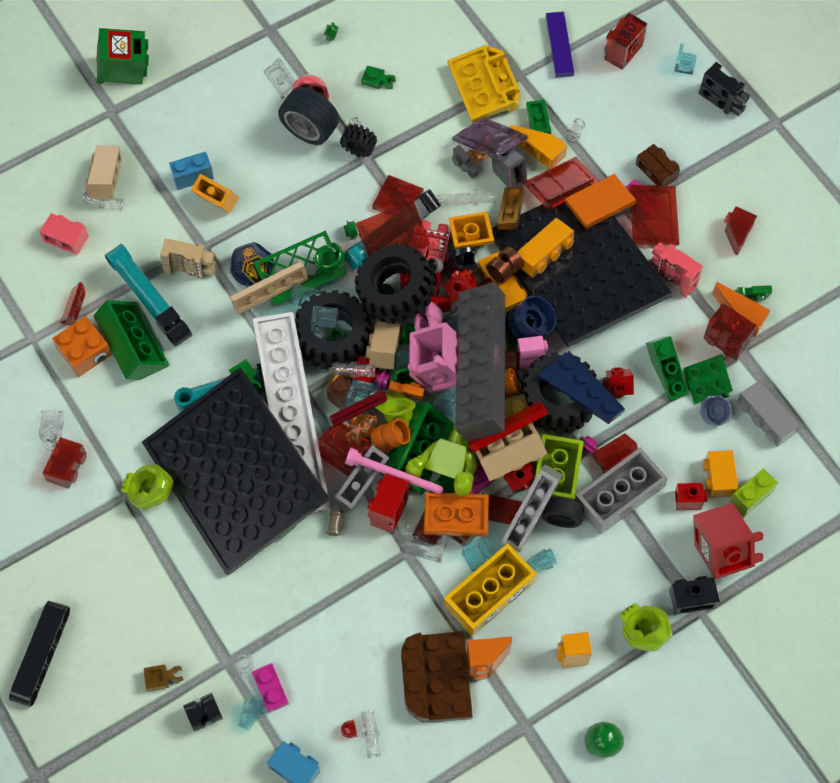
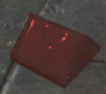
[318,423,371,476]

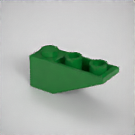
[646,336,689,400]

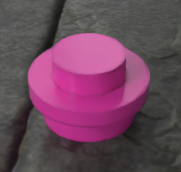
[376,370,391,390]
[580,435,598,454]

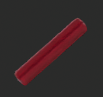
[329,390,388,426]

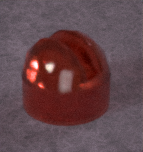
[341,719,358,738]

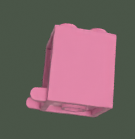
[408,322,457,393]

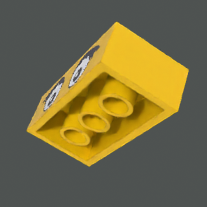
[443,543,537,637]

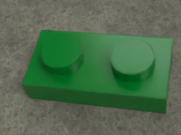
[526,100,551,134]

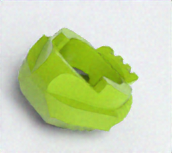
[121,464,173,510]
[620,603,672,651]

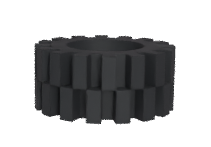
[340,124,377,157]

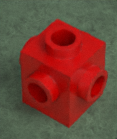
[443,269,478,302]
[603,367,634,398]
[503,463,536,493]

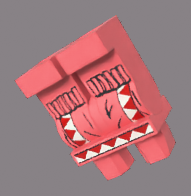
[410,220,450,276]
[650,242,703,298]

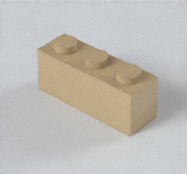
[86,146,122,199]
[366,320,402,369]

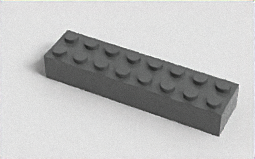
[455,282,505,442]

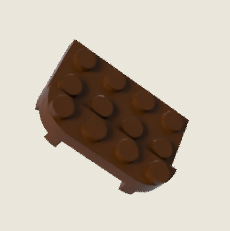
[401,632,473,723]

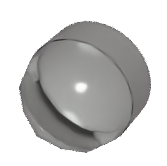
[427,258,443,274]

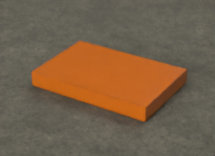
[565,174,636,229]
[424,492,489,537]

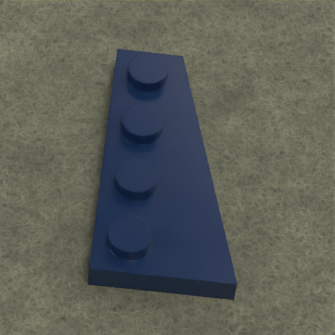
[538,351,625,424]

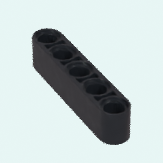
[9,601,70,707]

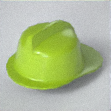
[375,392,416,426]

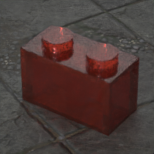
[42,437,87,489]

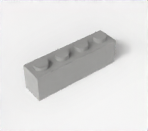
[501,464,563,552]

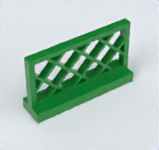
[253,230,346,307]

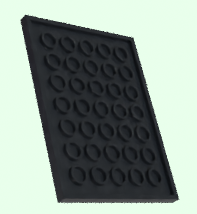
[491,183,672,348]
[142,368,330,575]

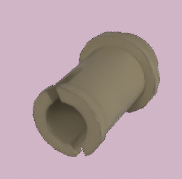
[327,508,345,536]

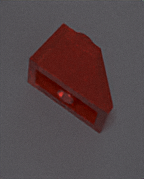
[724,206,757,255]

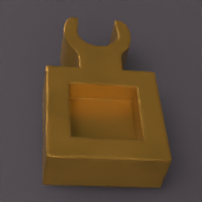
[143,664,184,691]

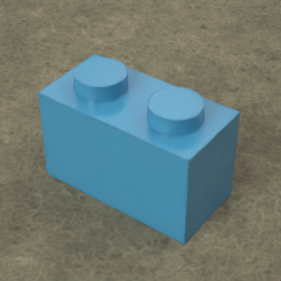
[169,151,214,190]
[267,741,320,783]

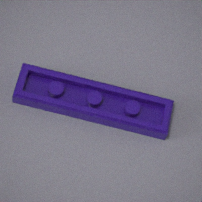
[545,11,574,77]

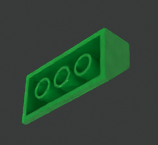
[93,300,169,380]
[380,402,455,495]

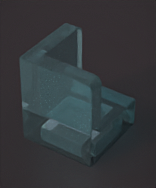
[674,43,696,75]
[288,282,320,306]
[311,306,339,334]
[346,380,374,415]
[462,537,495,571]

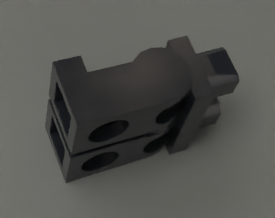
[698,62,750,116]

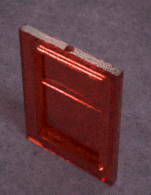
[524,157,599,210]
[629,185,679,246]
[355,200,430,257]

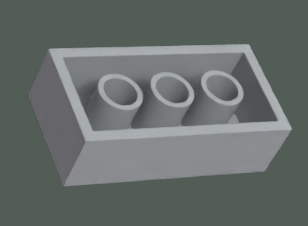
[574,447,668,535]

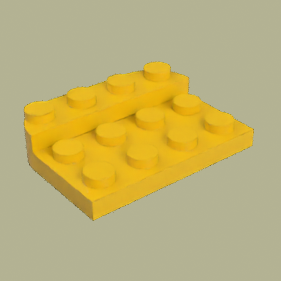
[447,45,521,124]

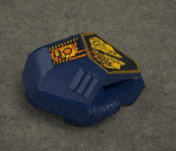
[230,242,275,287]

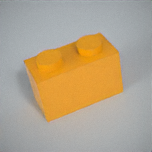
[191,174,239,214]
[702,450,738,498]
[556,632,592,668]

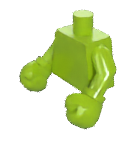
[405,429,477,497]

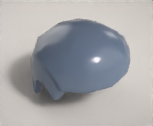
[700,395,732,426]

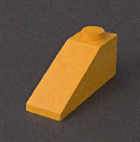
[508,125,567,170]

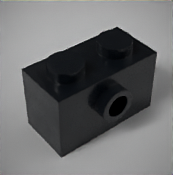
[669,576,720,615]

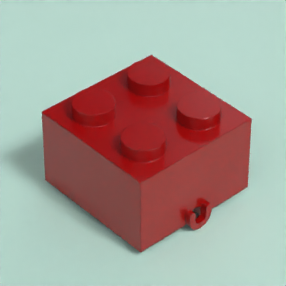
[367,473,412,534]

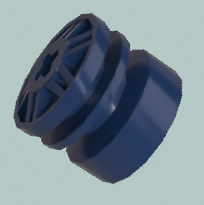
[505,295,557,345]

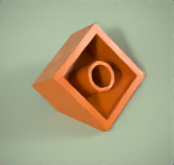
[466,636,512,680]

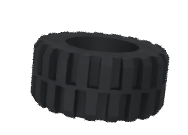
[355,243,436,324]
[295,290,371,370]
[520,352,599,434]

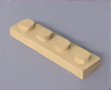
[230,261,308,315]

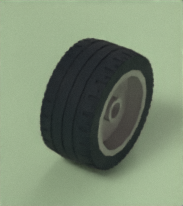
[278,87,340,145]

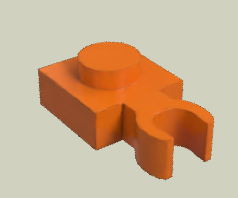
[388,381,424,401]

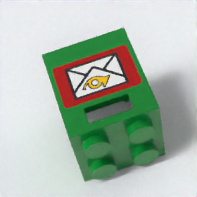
[96,28,149,84]

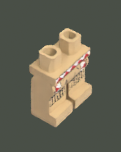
[160,238,217,279]

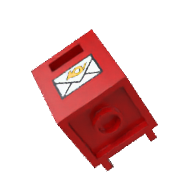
[693,503,764,579]

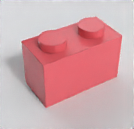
[39,213,89,255]

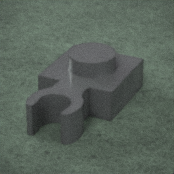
[452,145,479,178]

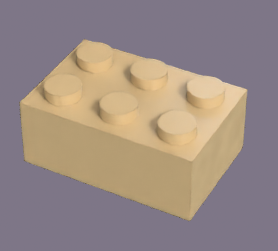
[476,423,547,481]

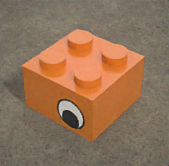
[52,316,112,378]

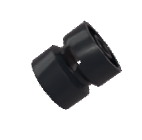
[183,692,223,732]

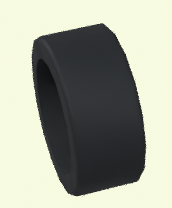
[542,497,584,528]

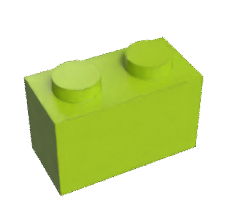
[729,468,778,517]

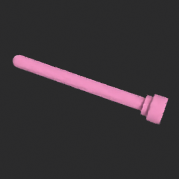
[345,448,443,494]

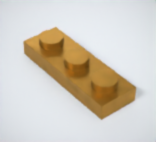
[497,186,525,230]

